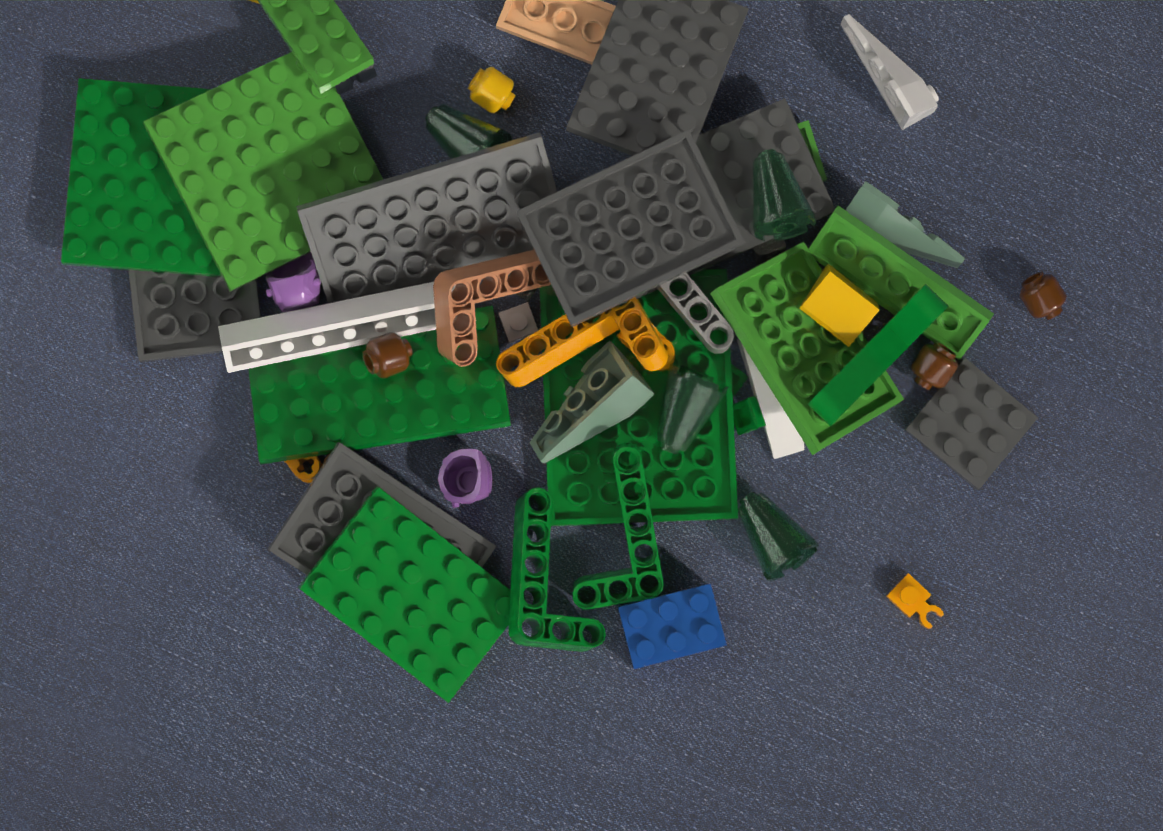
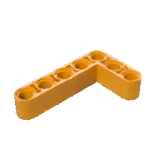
[496,297,668,387]

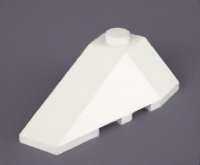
[841,14,939,130]
[737,338,804,459]

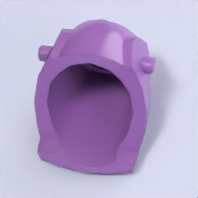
[266,252,321,312]
[438,449,492,508]

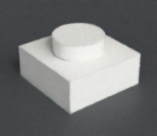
[499,302,538,343]

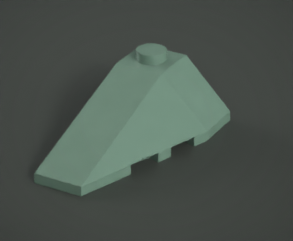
[845,181,965,268]
[530,341,654,463]

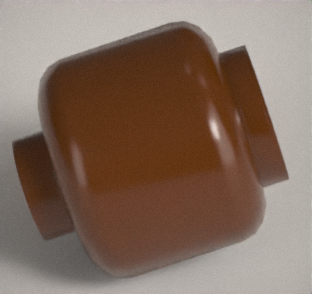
[1019,272,1067,320]
[363,332,412,378]
[911,342,958,390]

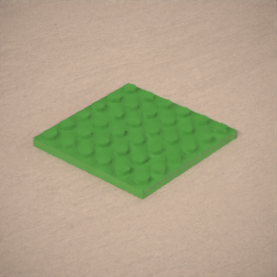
[143,52,383,292]

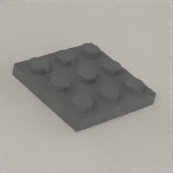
[904,358,1038,490]

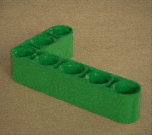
[807,284,949,427]
[573,442,663,609]
[508,487,606,652]

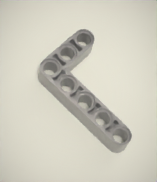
[656,273,734,354]

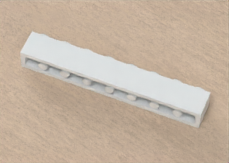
[218,282,458,373]

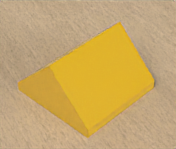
[799,264,879,347]

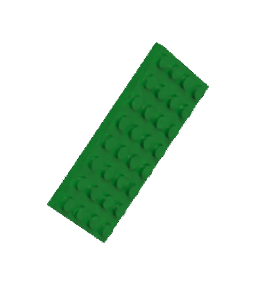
[248,306,511,464]

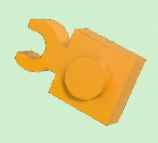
[886,573,944,629]

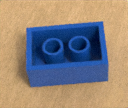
[618,583,727,669]

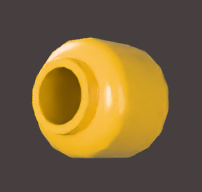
[467,67,516,113]

